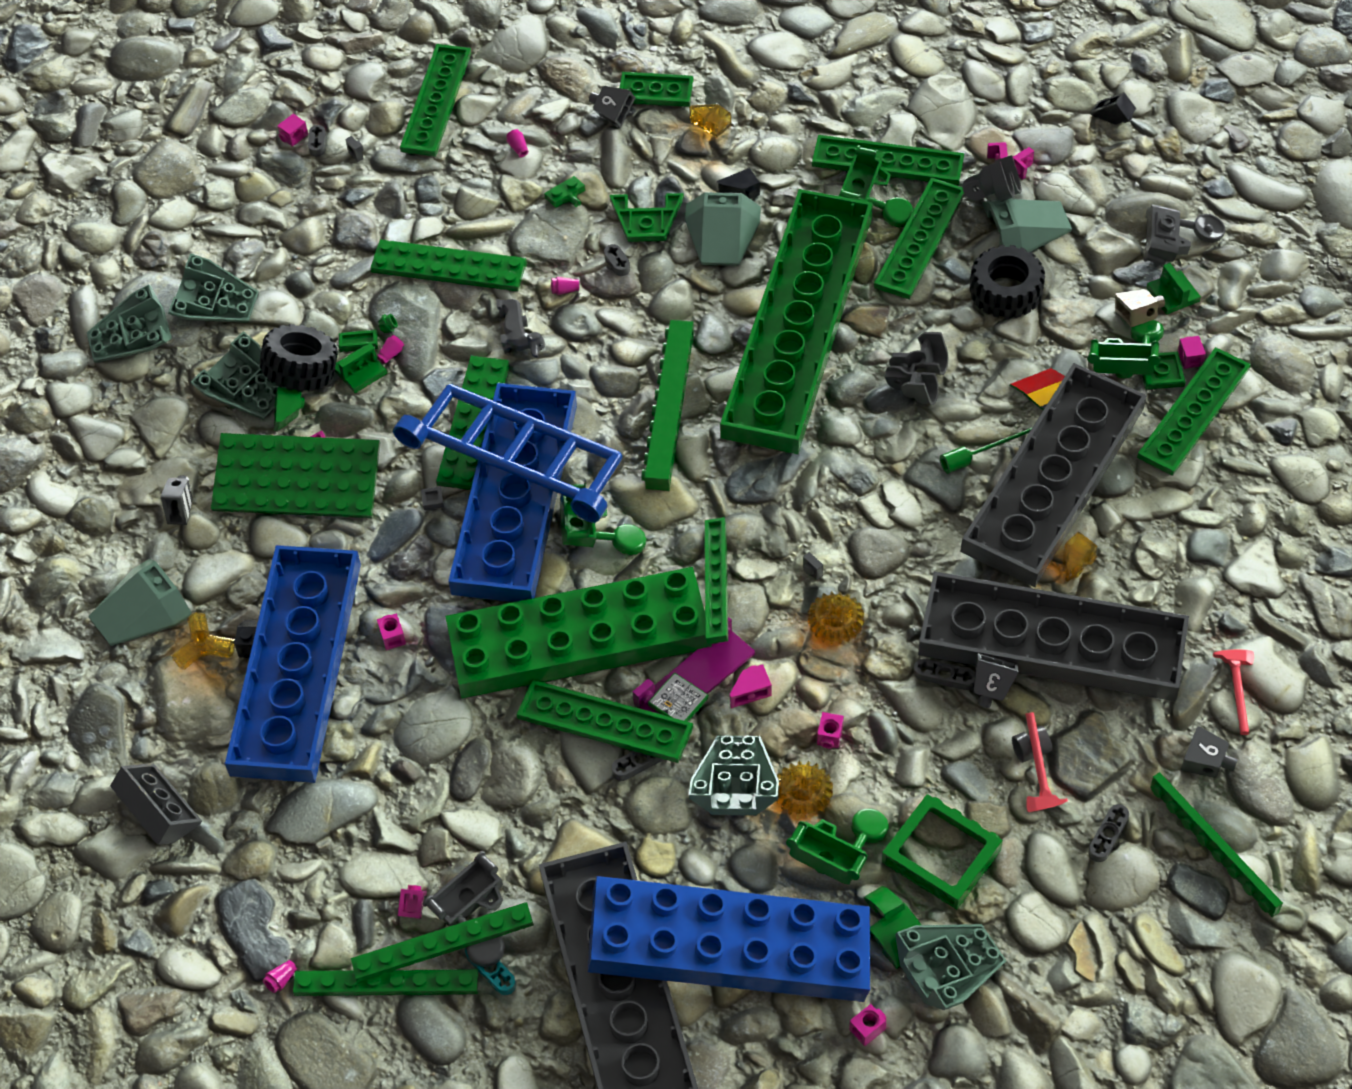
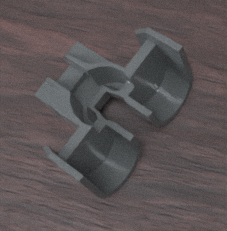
[962,155,1022,201]
[884,332,949,405]

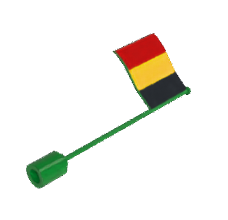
[940,368,1065,474]

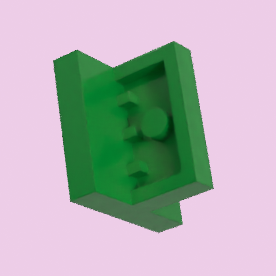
[1146,263,1201,315]
[335,343,387,394]

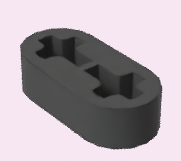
[308,125,326,157]
[604,244,630,276]

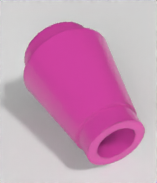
[506,129,529,157]
[551,276,579,296]
[377,335,404,364]
[263,960,297,993]

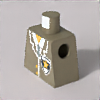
[1115,290,1165,327]

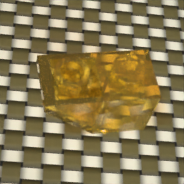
[689,104,731,138]
[1063,531,1098,582]

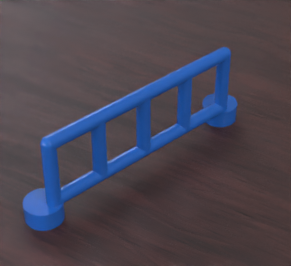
[393,384,622,523]

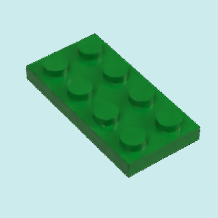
[619,72,694,107]

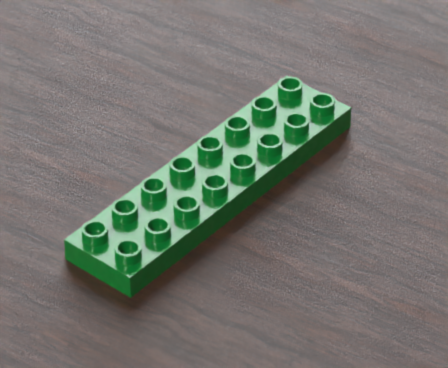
[720,189,873,454]

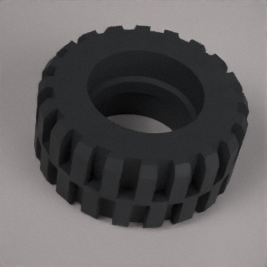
[969,245,1045,319]
[259,324,338,392]

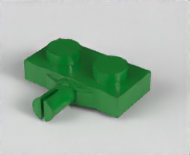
[544,176,586,208]

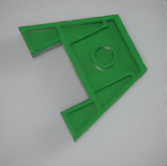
[609,193,684,242]

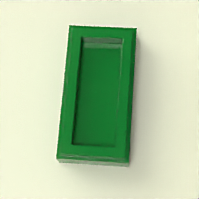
[339,330,378,352]

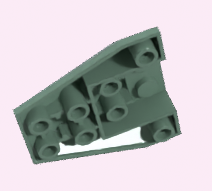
[685,192,761,266]
[982,199,1072,253]
[168,253,259,323]
[87,284,172,363]
[190,331,285,420]
[89,559,193,646]
[689,735,779,816]
[895,924,1006,1010]

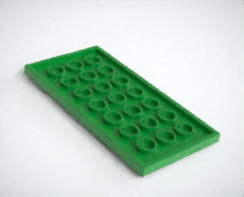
[211,433,381,518]

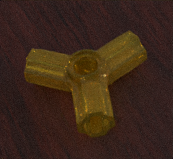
[172,612,235,670]

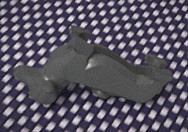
[496,299,545,358]

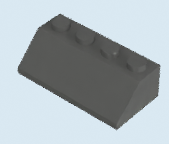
[110,763,202,845]

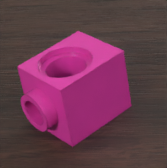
[277,113,308,147]
[1177,336,1206,369]
[377,613,406,651]
[817,712,844,749]
[849,1004,886,1047]

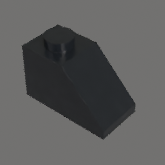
[1090,92,1137,125]
[716,168,760,199]
[234,620,258,658]

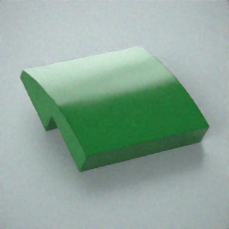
[870,903,921,969]

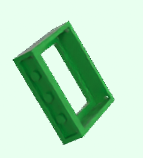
[882,794,1003,910]

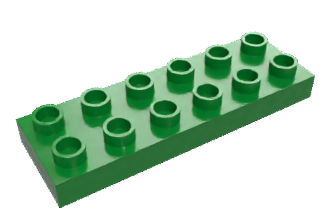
[445,567,712,699]

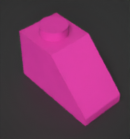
[730,664,772,708]

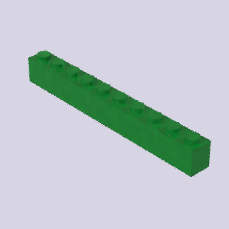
[641,320,694,491]

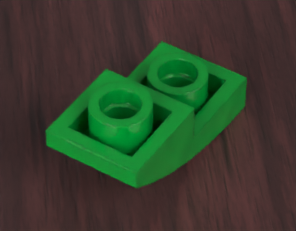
[864,886,905,920]

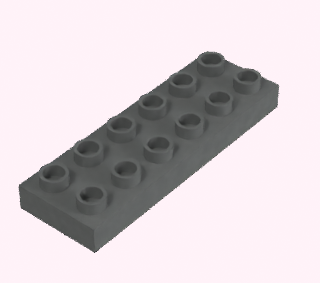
[960,363,1147,587]
[918,571,1189,702]
[539,842,698,1089]

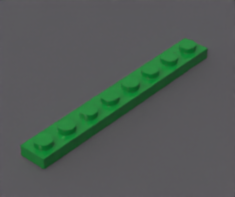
[705,517,728,644]
[1150,772,1283,918]
[351,902,534,982]
[293,969,479,996]

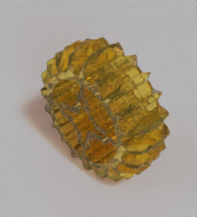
[808,591,864,645]
[776,760,833,818]

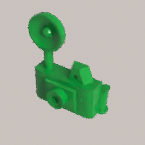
[839,145,914,227]
[1087,320,1164,379]
[559,483,646,555]
[786,808,889,885]

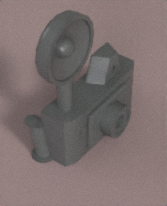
[1144,204,1226,267]
[422,851,505,967]

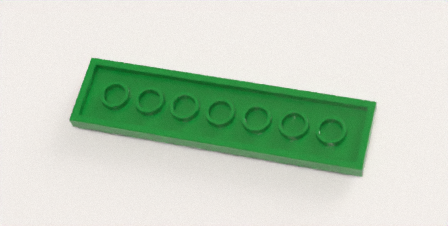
[400,44,471,157]
[812,135,965,185]
[874,178,965,300]
[370,239,527,292]
[1137,347,1251,476]
[436,356,509,490]
[516,680,693,763]

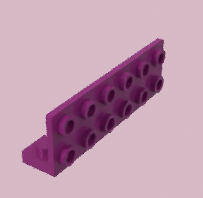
[632,617,755,714]

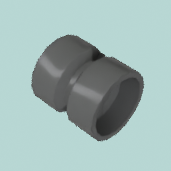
[1011,725,1052,763]

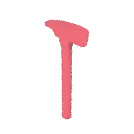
[1213,649,1254,735]
[1025,712,1068,812]

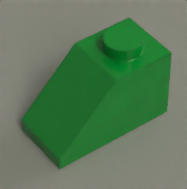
[274,387,305,432]

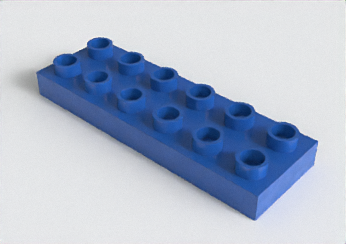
[448,383,577,602]
[225,545,361,783]
[588,876,870,1002]

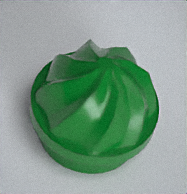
[378,314,398,333]

